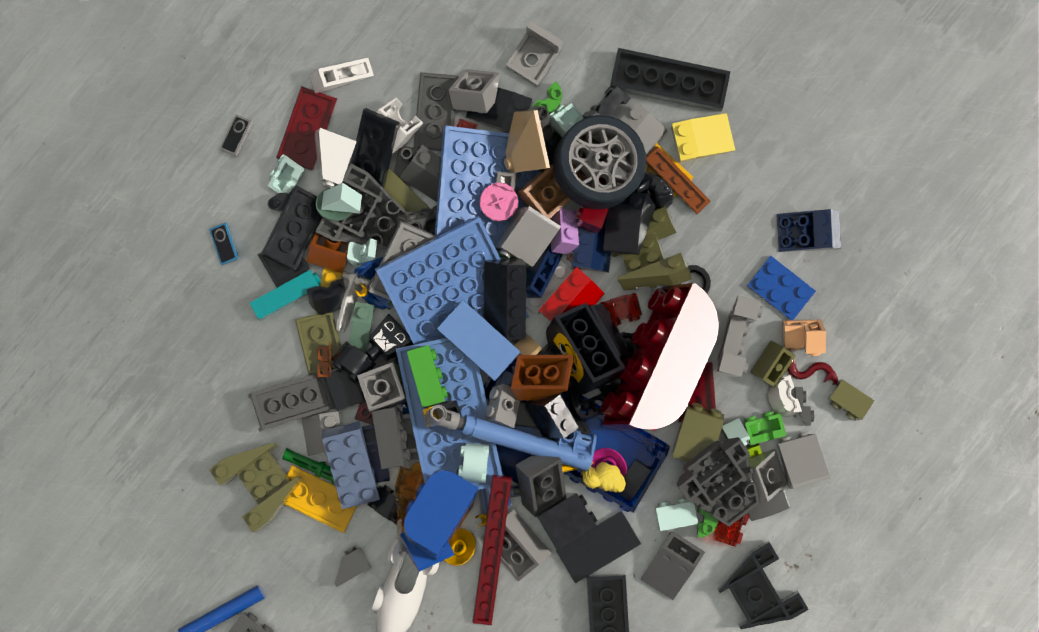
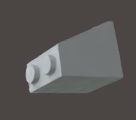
[495,206,561,268]
[777,431,831,489]

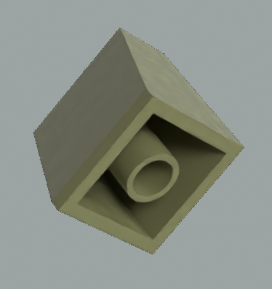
[672,403,725,462]

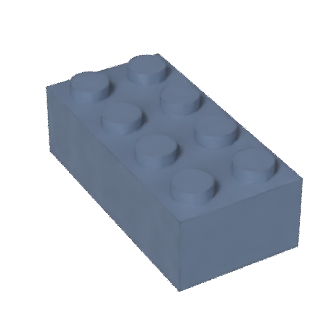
[322,421,380,509]

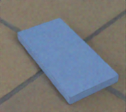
[437,300,521,381]

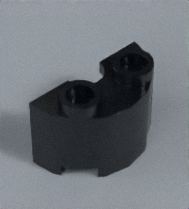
[307,279,345,315]
[331,341,376,382]
[367,485,410,526]

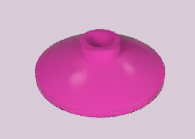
[592,448,627,477]

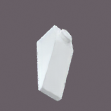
[309,58,374,93]

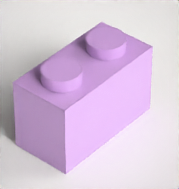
[550,208,579,255]

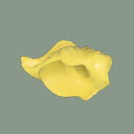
[580,462,626,493]

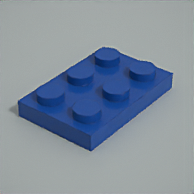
[747,256,816,320]

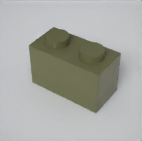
[750,340,796,388]
[828,379,875,421]

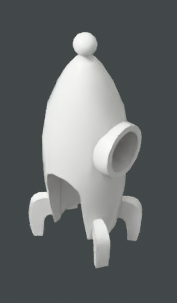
[372,539,440,632]

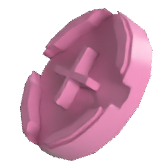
[480,182,519,222]

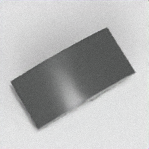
[793,387,814,426]
[748,490,790,521]

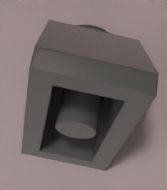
[335,546,371,587]

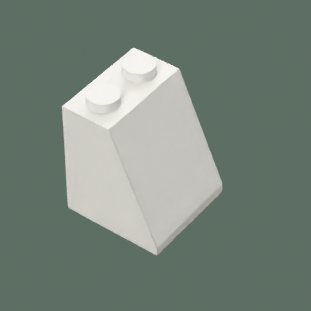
[315,128,357,188]

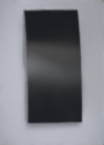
[615,458,652,502]

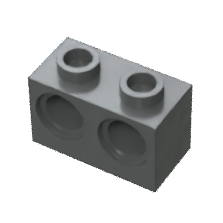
[397,208,436,235]

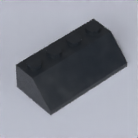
[483,259,526,340]

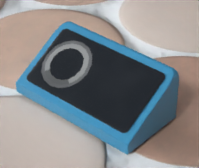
[209,222,239,265]

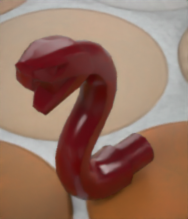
[787,358,838,385]

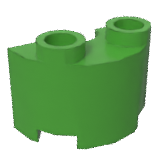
[532,81,562,115]
[744,411,787,445]
[697,505,718,538]

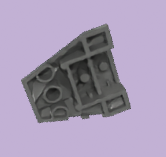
[316,163,407,249]
[677,437,760,527]

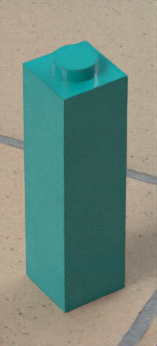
[250,270,321,321]

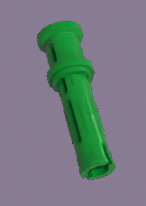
[282,448,335,484]

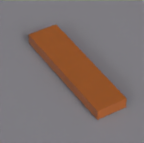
[646,146,711,215]

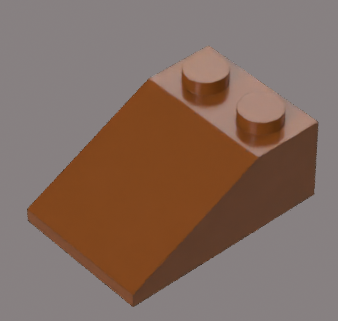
[511,355,574,400]

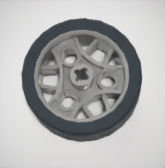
[553,115,646,209]

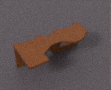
[318,341,331,378]

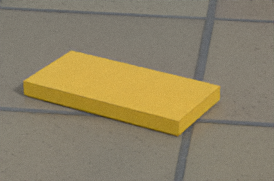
[285,465,358,533]

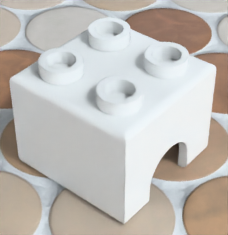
[377,97,423,154]

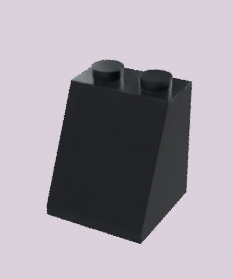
[525,393,579,439]
[537,493,598,550]

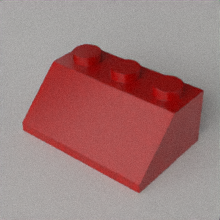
[538,267,605,322]

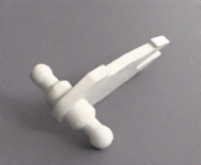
[336,271,371,332]

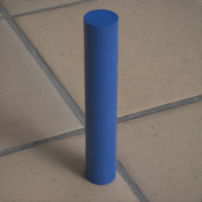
[178,585,265,632]

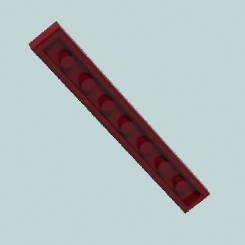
[472,475,512,625]

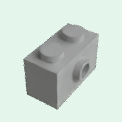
[485,384,520,429]

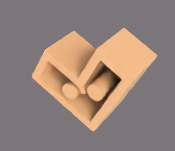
[783,319,826,356]

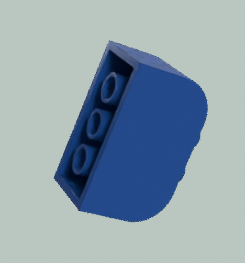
[404,471,478,561]

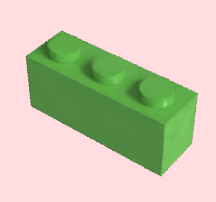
[407,345,448,408]

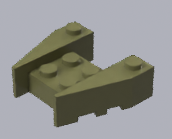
[611,206,692,291]
[209,443,303,533]

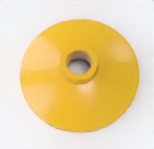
[445,529,476,566]

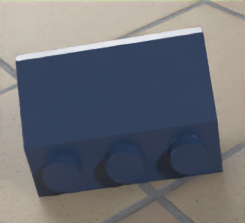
[571,214,611,273]

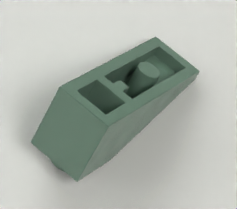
[349,302,375,354]

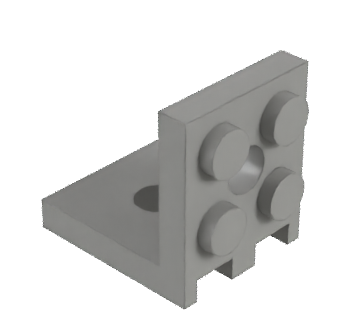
[506,20,563,86]

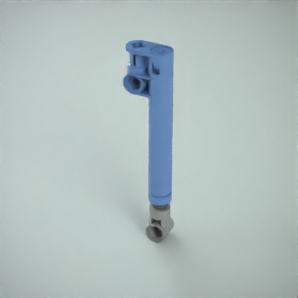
[425,405,597,471]

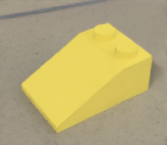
[671,113,735,163]

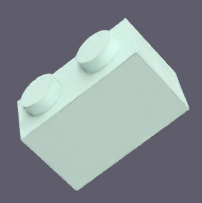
[655,498,698,531]

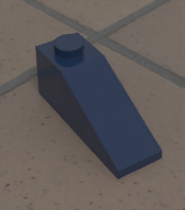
[526,242,563,298]

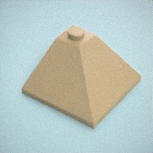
[504,110,550,173]

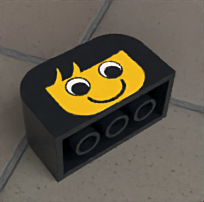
[546,302,625,395]

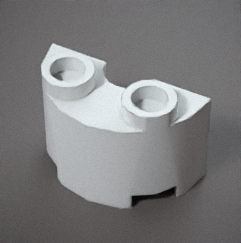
[767,375,802,416]

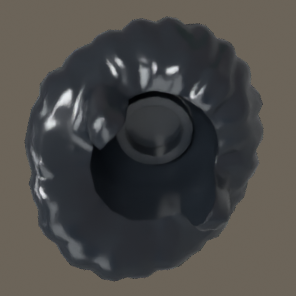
[633,172,674,211]

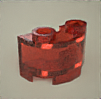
[600,293,643,326]

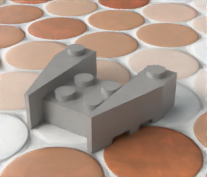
[717,295,763,378]

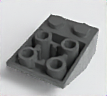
[640,531,705,600]

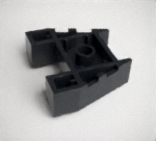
[718,541,809,629]

